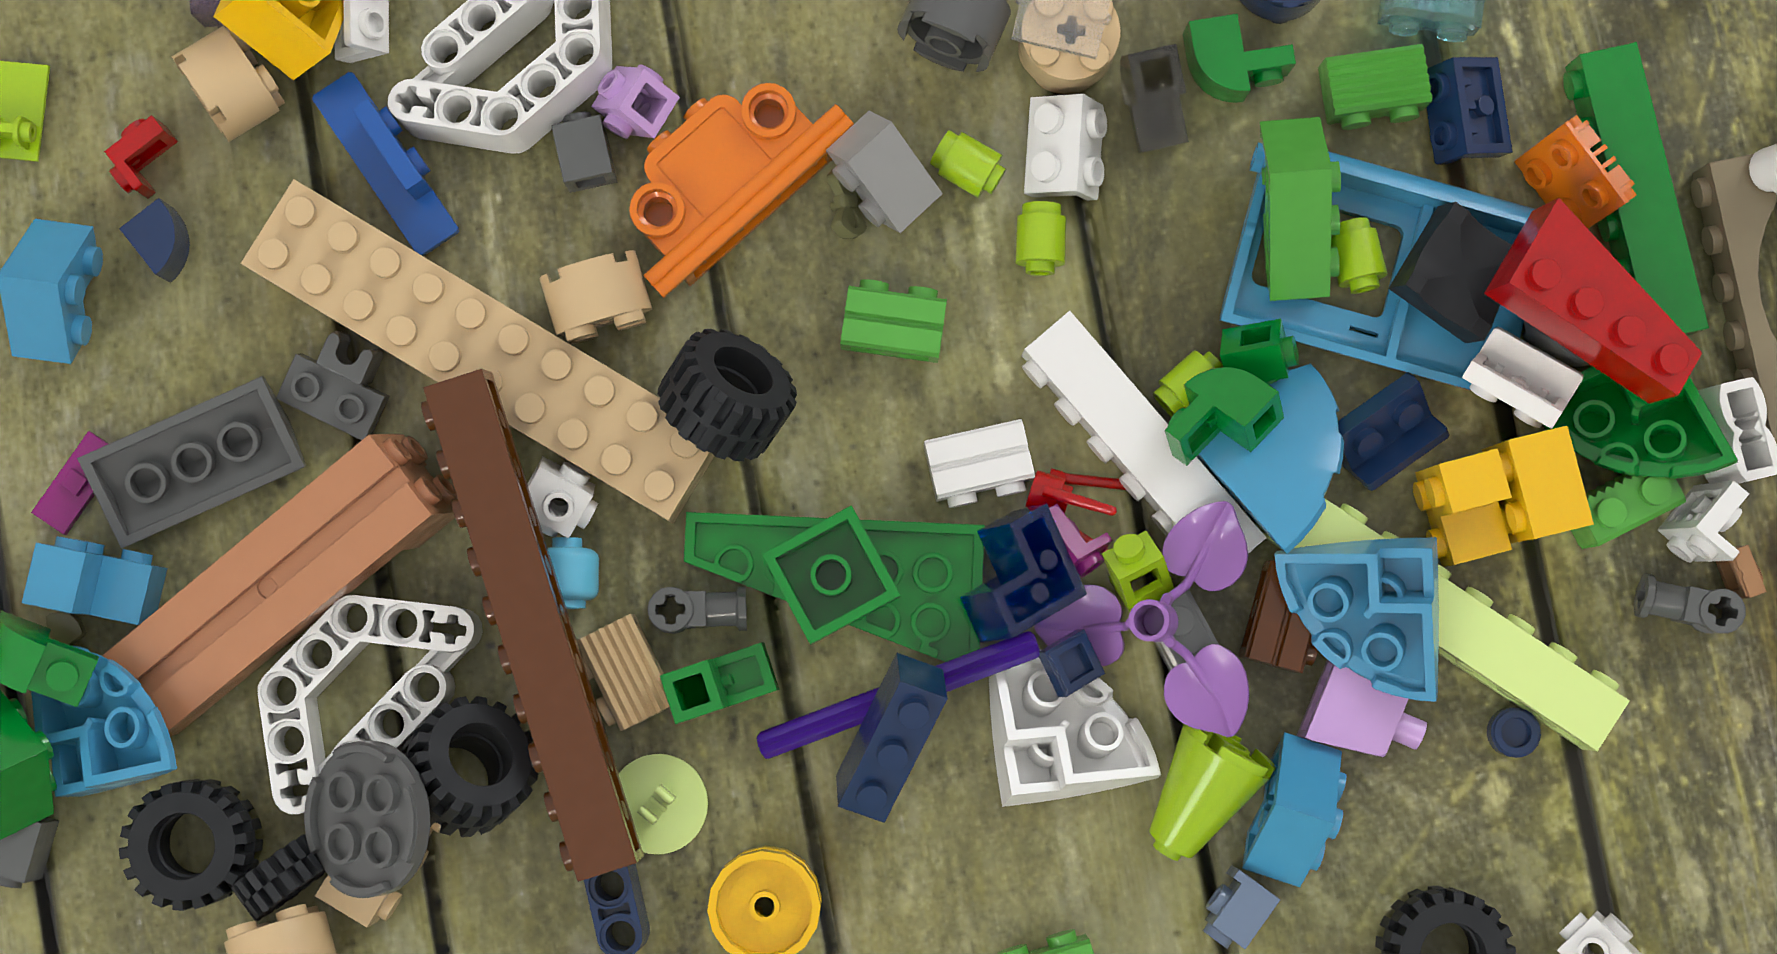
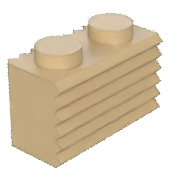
[577,614,670,731]

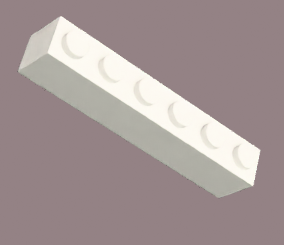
[1021,311,1266,553]

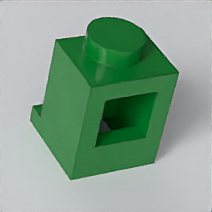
[1220,318,1299,385]

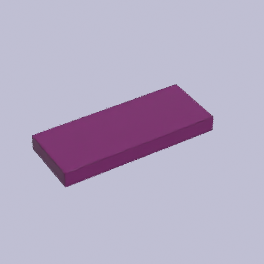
[31,431,109,535]

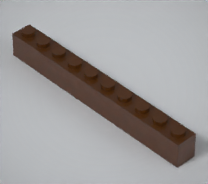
[421,369,644,882]

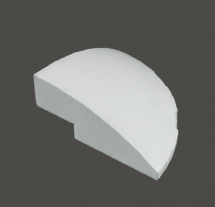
[989,650,1161,807]

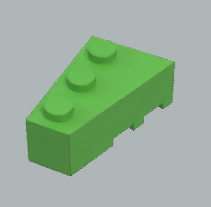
[1260,117,1341,301]

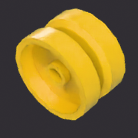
[707,845,822,954]

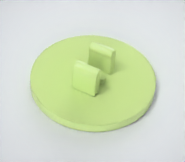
[619,754,708,854]

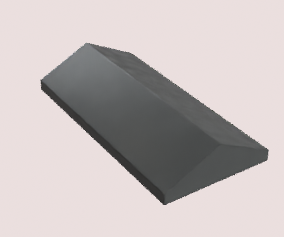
[77,376,306,549]

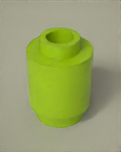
[930,130,1006,198]
[1016,201,1066,276]
[1331,217,1388,294]
[1152,350,1223,418]

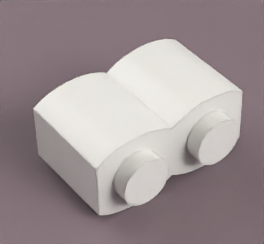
[1698,377,1777,484]

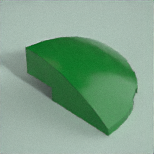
[1542,366,1738,479]

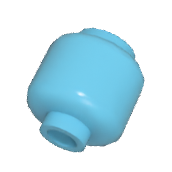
[548,537,599,609]

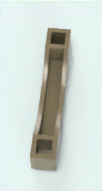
[1691,154,1777,444]

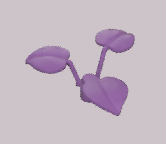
[1034,501,1249,737]

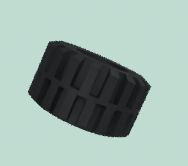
[657,329,797,461]
[401,696,539,837]
[119,779,263,911]
[1375,886,1516,954]

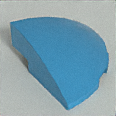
[1197,363,1344,554]
[1274,537,1439,702]
[31,645,177,797]

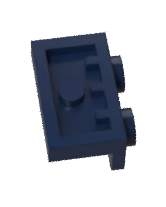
[1426,57,1513,165]
[1338,372,1450,491]

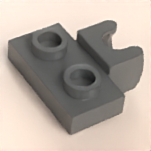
[276,331,390,440]

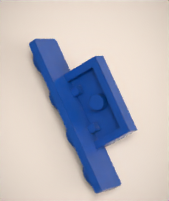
[312,72,459,256]

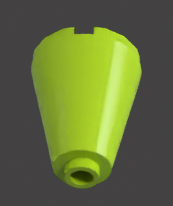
[1149,724,1276,861]

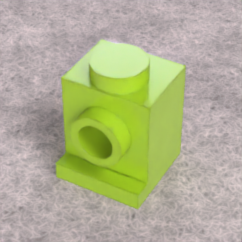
[1102,531,1174,613]

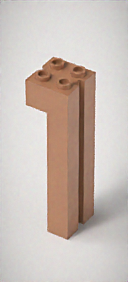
[102,434,457,737]

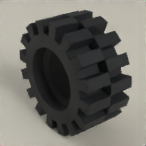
[231,834,326,921]

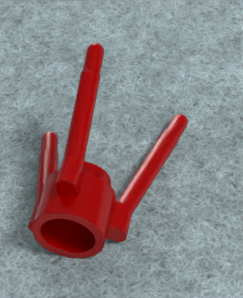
[1025,468,1126,552]

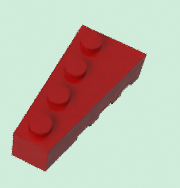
[1484,198,1702,404]

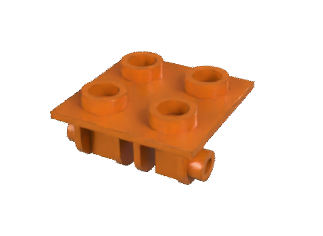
[1514,115,1637,229]

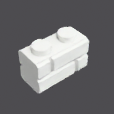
[923,419,1035,508]

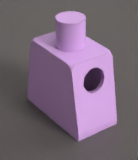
[1296,659,1427,757]

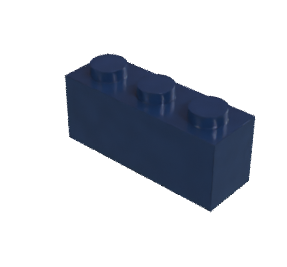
[836,652,948,823]

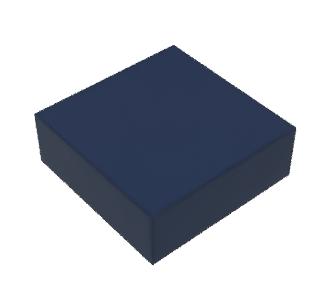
[1039,629,1106,697]

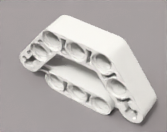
[388,0,613,154]
[258,595,483,814]

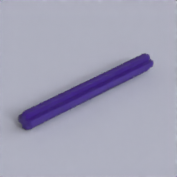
[756,631,1040,759]

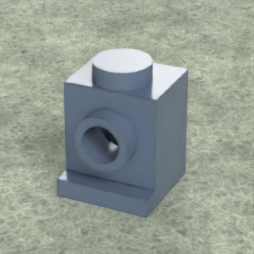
[1202,865,1280,949]

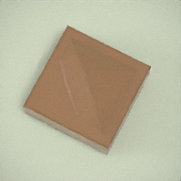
[1716,545,1767,598]

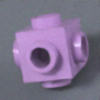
[591,65,680,139]

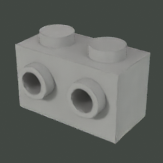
[826,111,943,233]

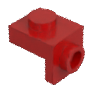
[104,115,178,199]

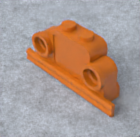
[629,83,854,298]

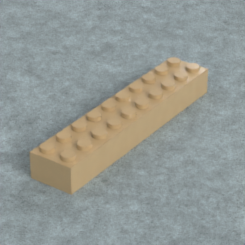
[240,179,715,524]

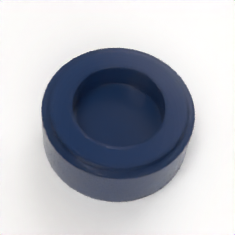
[1487,707,1541,758]

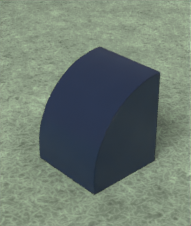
[119,198,190,283]

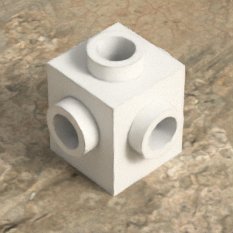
[527,456,598,538]
[1557,910,1641,954]

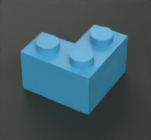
[0,219,103,364]
[21,536,168,625]
[1242,732,1347,887]

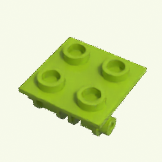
[0,61,50,162]

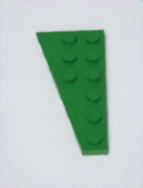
[684,512,985,662]

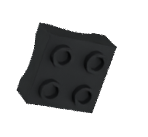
[1388,201,1512,343]

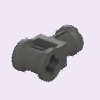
[1634,573,1746,633]
[648,586,747,634]

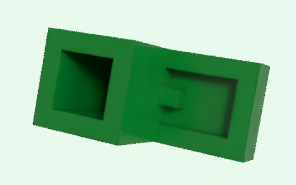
[1182,14,1296,103]
[1165,367,1284,466]
[0,610,99,707]
[660,642,780,724]

